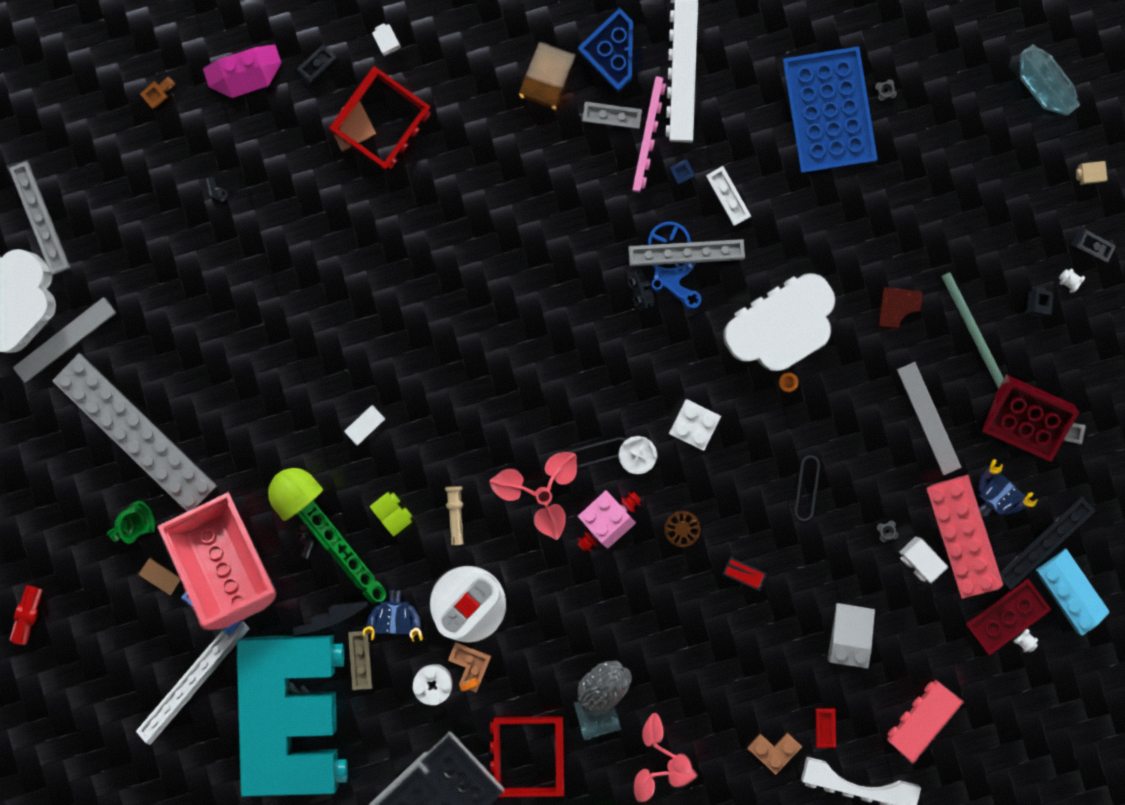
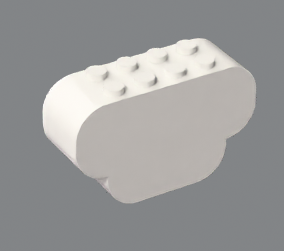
[0,250,56,353]
[723,274,835,371]

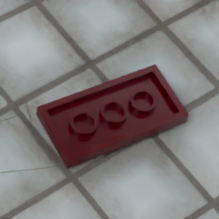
[966,578,1051,655]

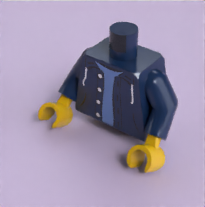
[978,460,1038,517]
[363,590,423,642]

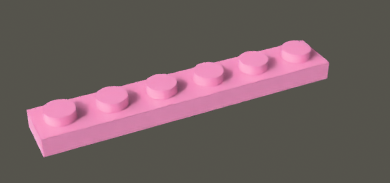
[632,76,666,193]

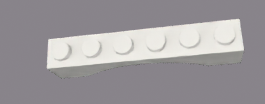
[801,757,921,805]

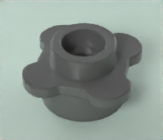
[875,80,897,101]
[877,521,898,542]

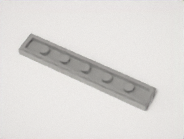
[9,161,70,275]
[628,239,745,267]
[13,297,116,383]
[897,362,961,475]

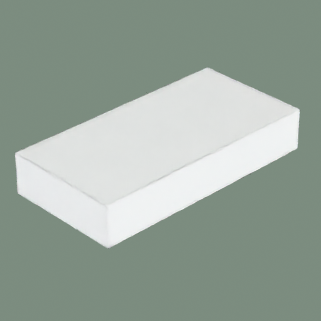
[344,405,385,445]

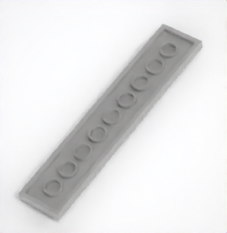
[53,354,217,512]

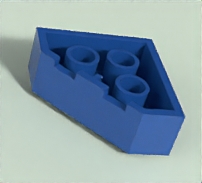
[578,8,633,93]

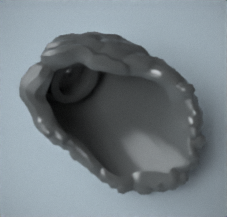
[578,661,632,715]

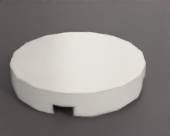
[618,436,657,474]

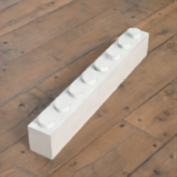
[666,0,698,143]

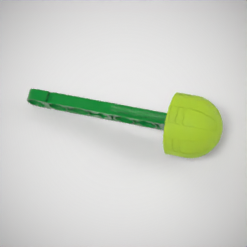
[268,468,386,604]

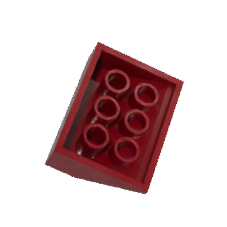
[983,374,1079,462]

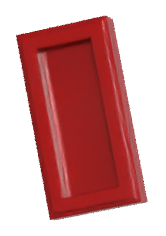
[816,708,836,748]

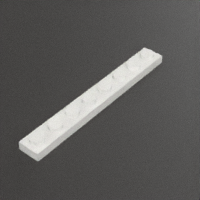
[136,621,250,745]

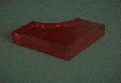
[879,287,922,328]

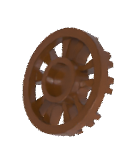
[665,511,701,547]

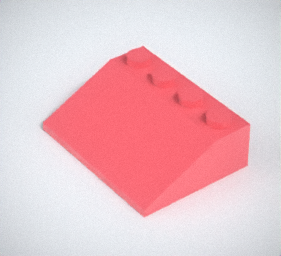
[887,680,963,762]

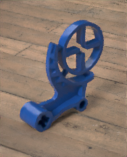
[648,222,701,311]

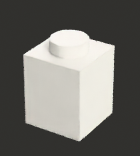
[372,24,401,56]

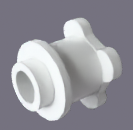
[1059,268,1085,293]
[1012,628,1038,653]

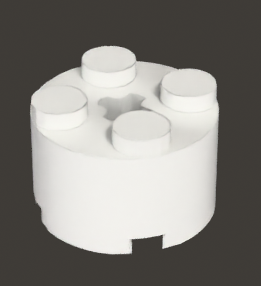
[413,664,453,705]

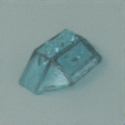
[1020,44,1080,115]

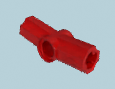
[10,585,43,645]

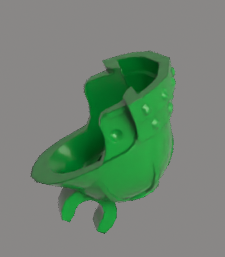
[107,501,155,544]

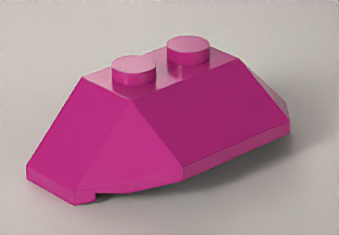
[203,45,282,98]

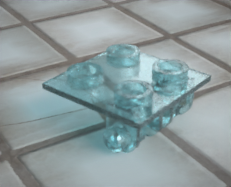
[574,701,621,740]

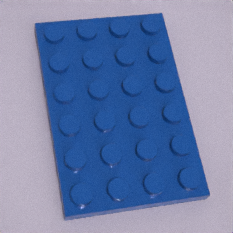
[783,46,878,173]

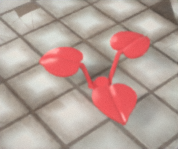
[489,452,577,540]
[634,712,696,802]

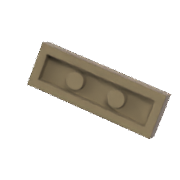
[348,631,372,690]

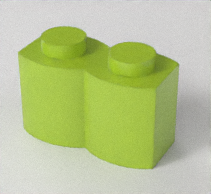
[370,492,412,537]

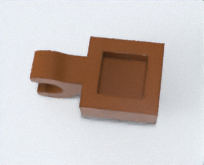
[140,77,175,109]

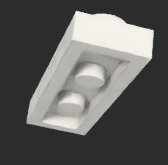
[706,166,751,226]

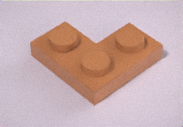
[448,642,491,693]
[747,733,802,774]

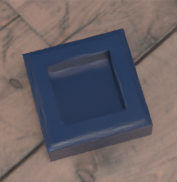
[669,159,695,185]

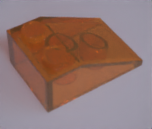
[519,42,575,109]

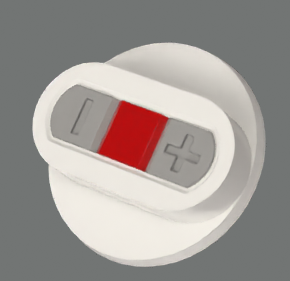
[430,566,506,642]

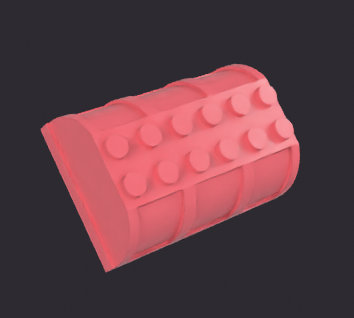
[158,492,276,630]

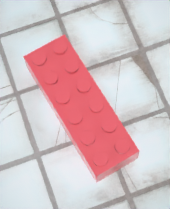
[927,475,1003,599]

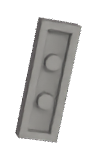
[582,102,642,129]

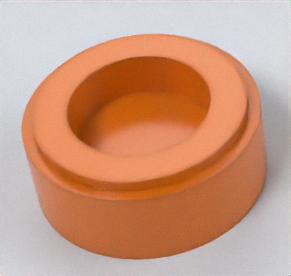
[779,373,798,392]
[459,677,479,691]

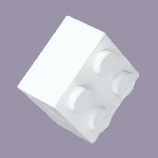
[669,399,721,451]
[899,537,948,583]

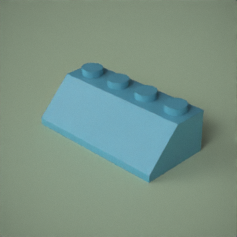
[1034,548,1109,635]

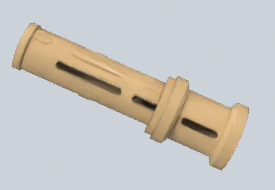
[445,486,464,545]

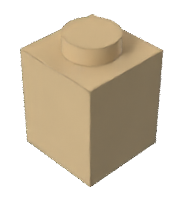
[1076,161,1107,185]

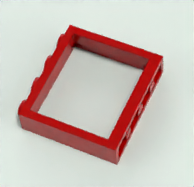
[329,66,431,171]
[490,716,564,797]

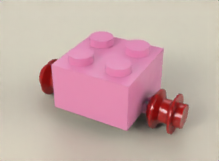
[578,491,641,552]

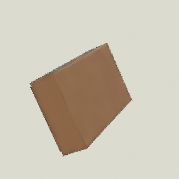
[139,558,181,595]

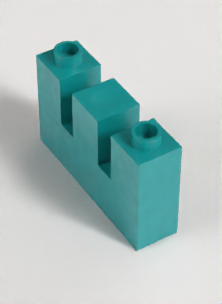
[237,634,348,796]

